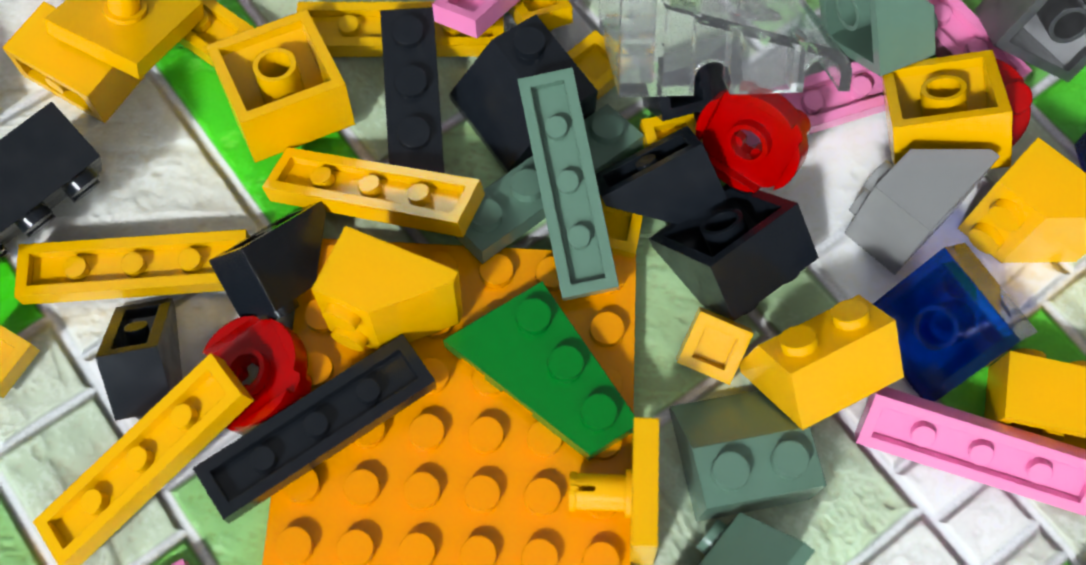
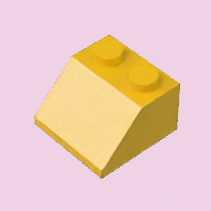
[205,9,355,163]
[881,50,1013,169]
[958,137,1086,263]
[311,226,463,351]
[739,295,904,430]

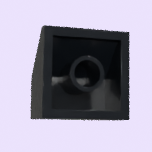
[449,15,598,174]
[649,184,819,321]

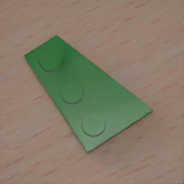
[443,281,636,461]

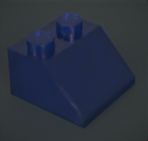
[873,243,1038,402]

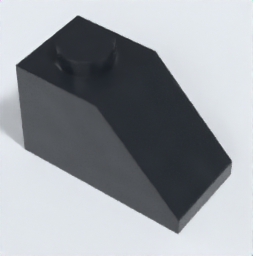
[595,126,728,225]
[208,201,327,320]
[95,297,182,421]

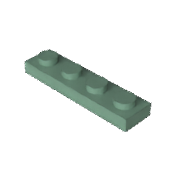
[517,67,619,301]
[454,104,644,264]

